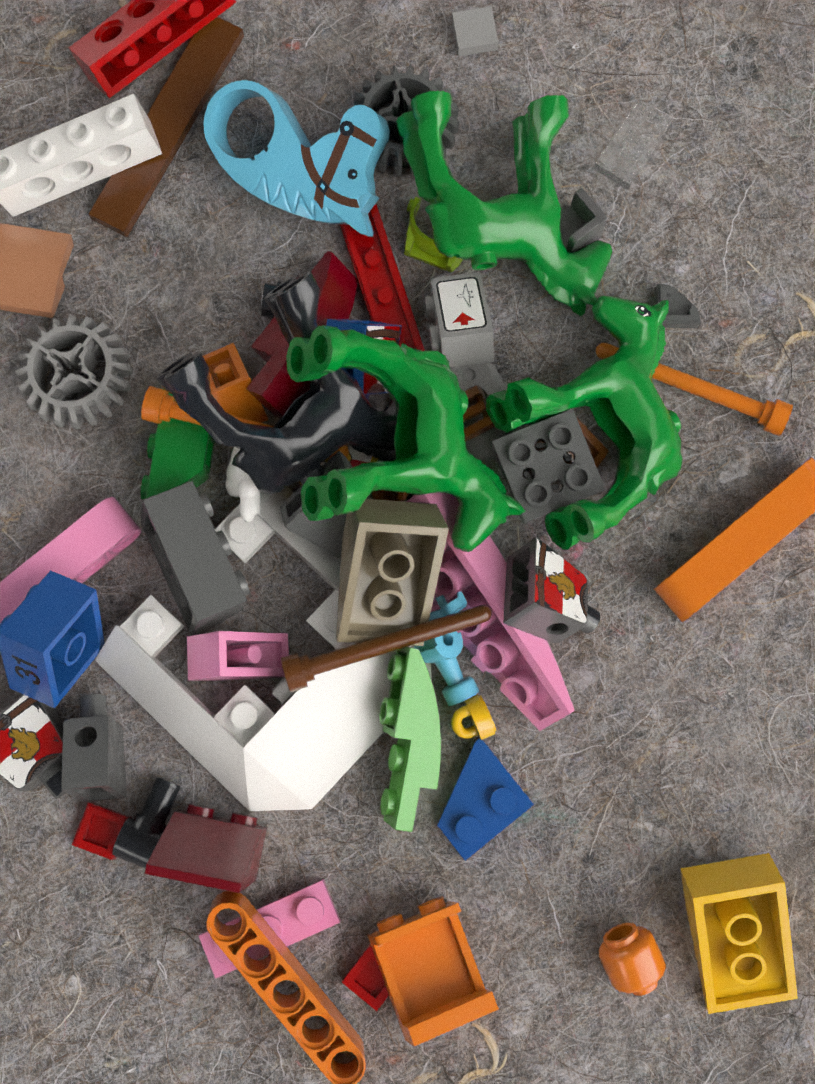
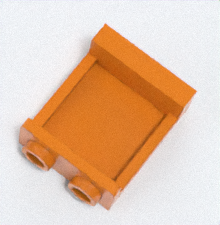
[367,897,499,1047]

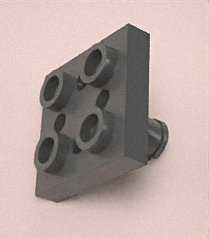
[490,409,606,523]

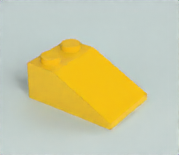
[680,853,798,1014]

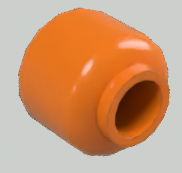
[598,923,666,996]

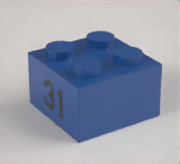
[0,570,105,708]

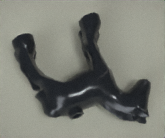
[155,272,398,494]

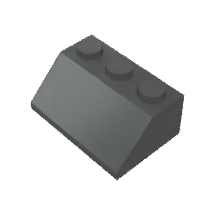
[141,481,250,636]

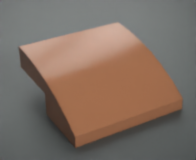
[0,223,74,318]

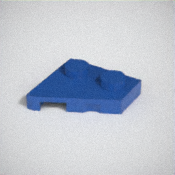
[437,738,534,861]

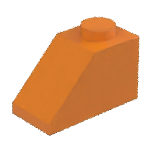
[203,343,268,423]

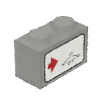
[424,272,494,367]

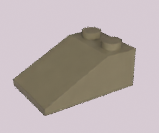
[336,499,449,646]

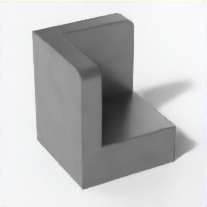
[560,188,608,253]

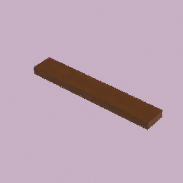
[89,17,244,237]

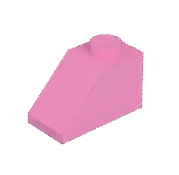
[187,631,289,681]

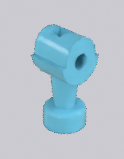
[414,631,479,706]

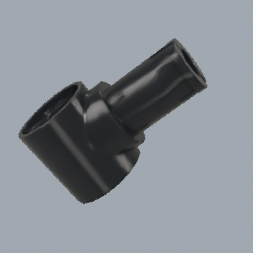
[112,777,181,868]

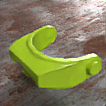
[404,197,463,273]

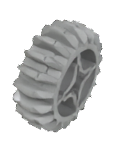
[15,314,133,429]

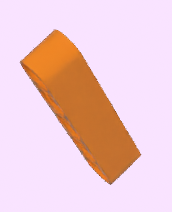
[654,457,815,622]
[206,891,366,1084]

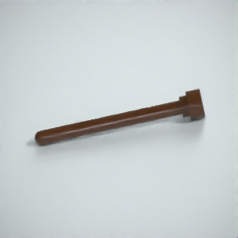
[280,605,492,692]

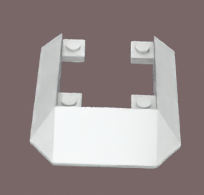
[95,487,432,811]

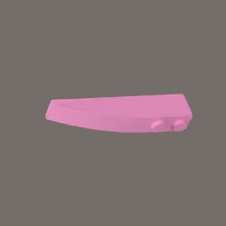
[406,492,574,731]

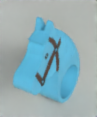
[204,80,390,237]

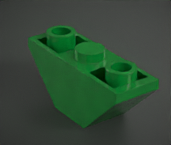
[140,388,215,500]

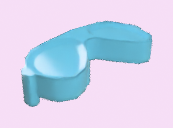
[429,591,467,621]

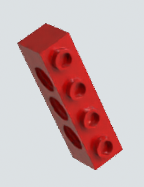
[69,0,236,99]

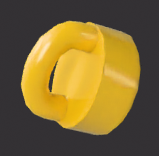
[451,694,496,740]

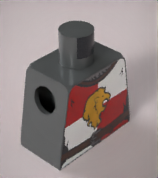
[503,537,600,643]
[0,694,66,799]

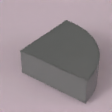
[655,284,701,328]

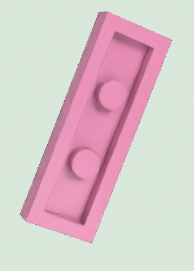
[199,879,341,979]

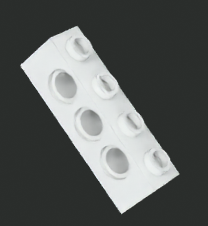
[0,94,162,217]

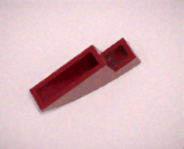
[246,251,357,418]

